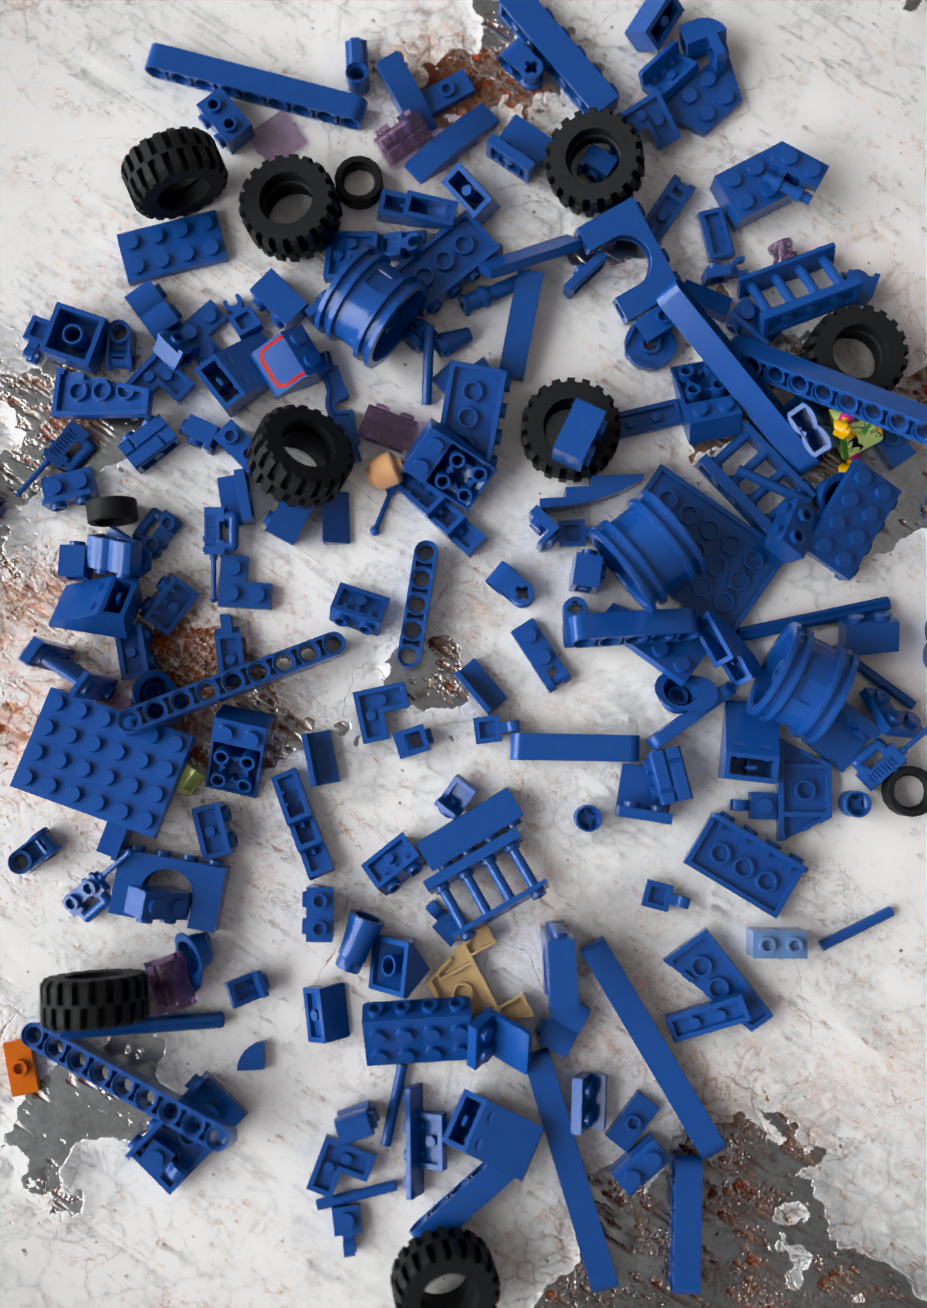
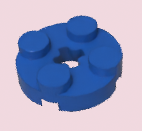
[624,324,677,372]

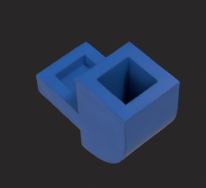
[679,18,729,74]

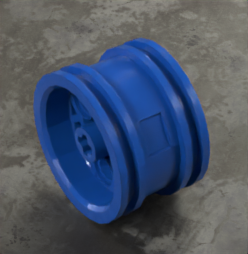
[315,244,428,369]
[588,490,707,613]
[746,622,859,744]

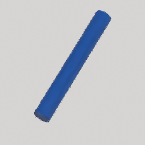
[422,325,435,405]
[735,465,812,506]
[857,660,917,710]
[818,906,895,951]
[380,1064,408,1147]
[316,1180,397,1211]

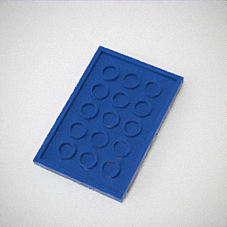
[636,464,784,632]
[10,687,196,839]

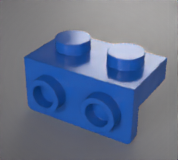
[638,40,700,102]
[115,621,158,681]
[191,801,238,861]
[302,884,334,942]

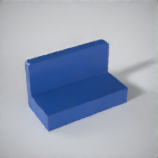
[217,468,256,529]
[454,658,508,715]
[301,730,340,787]
[96,822,134,861]
[303,983,350,1044]

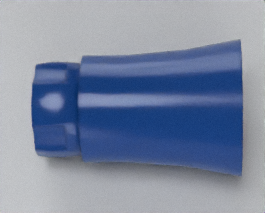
[335,909,385,974]

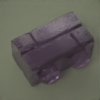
[372,108,433,167]
[358,403,419,455]
[144,950,198,1015]

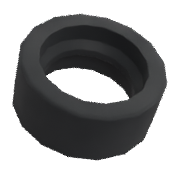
[334,155,384,210]
[86,496,139,527]
[881,766,927,817]

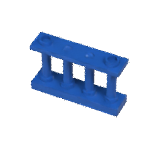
[737,242,862,338]
[695,418,817,537]
[18,636,118,702]
[423,827,550,942]

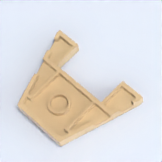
[426,924,535,1021]

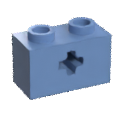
[746,927,808,959]

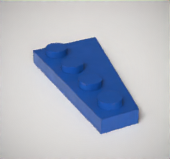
[663,927,773,1032]

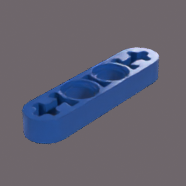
[646,681,737,751]

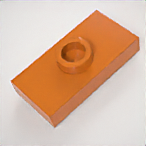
[3,1038,42,1097]

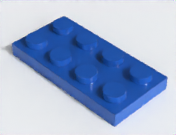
[116,210,229,286]

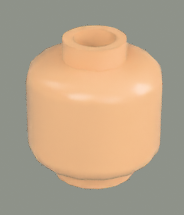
[365,452,405,490]

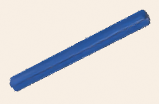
[736,597,891,641]
[59,1012,225,1040]

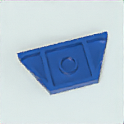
[665,58,743,137]
[776,739,832,842]

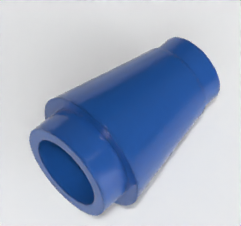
[434,327,473,358]

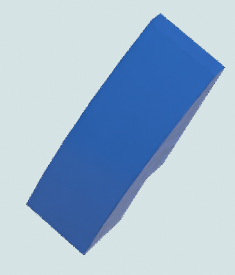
[376,50,438,140]
[377,188,458,229]
[697,610,765,688]

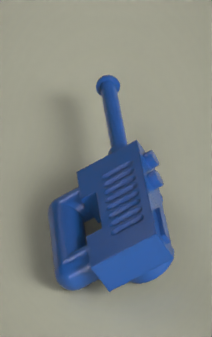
[15,420,96,497]
[203,507,239,603]
[132,508,184,578]
[851,726,927,791]
[61,848,134,923]

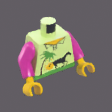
[829,409,883,473]

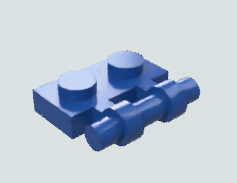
[762,142,829,205]

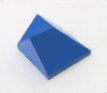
[368,934,430,998]

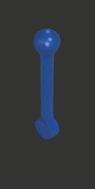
[370,486,396,536]

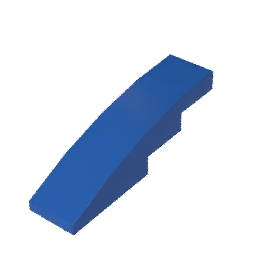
[404,102,500,185]
[499,269,544,381]
[394,472,488,558]
[538,474,644,513]
[271,768,336,880]

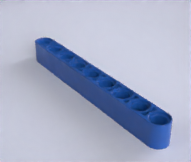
[145,43,368,130]
[655,278,823,477]
[730,335,927,444]
[117,632,346,735]
[579,936,727,1161]
[21,1022,238,1152]
[528,1047,619,1294]

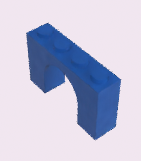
[575,196,682,325]
[108,844,231,933]
[540,920,579,1010]

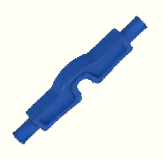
[320,351,362,464]

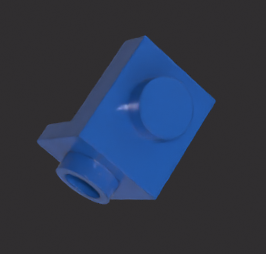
[434,774,479,820]
[224,970,270,1009]

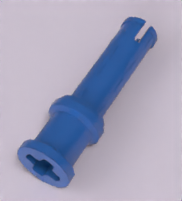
[457,269,531,317]

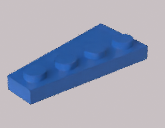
[51,367,154,420]
[606,603,707,687]

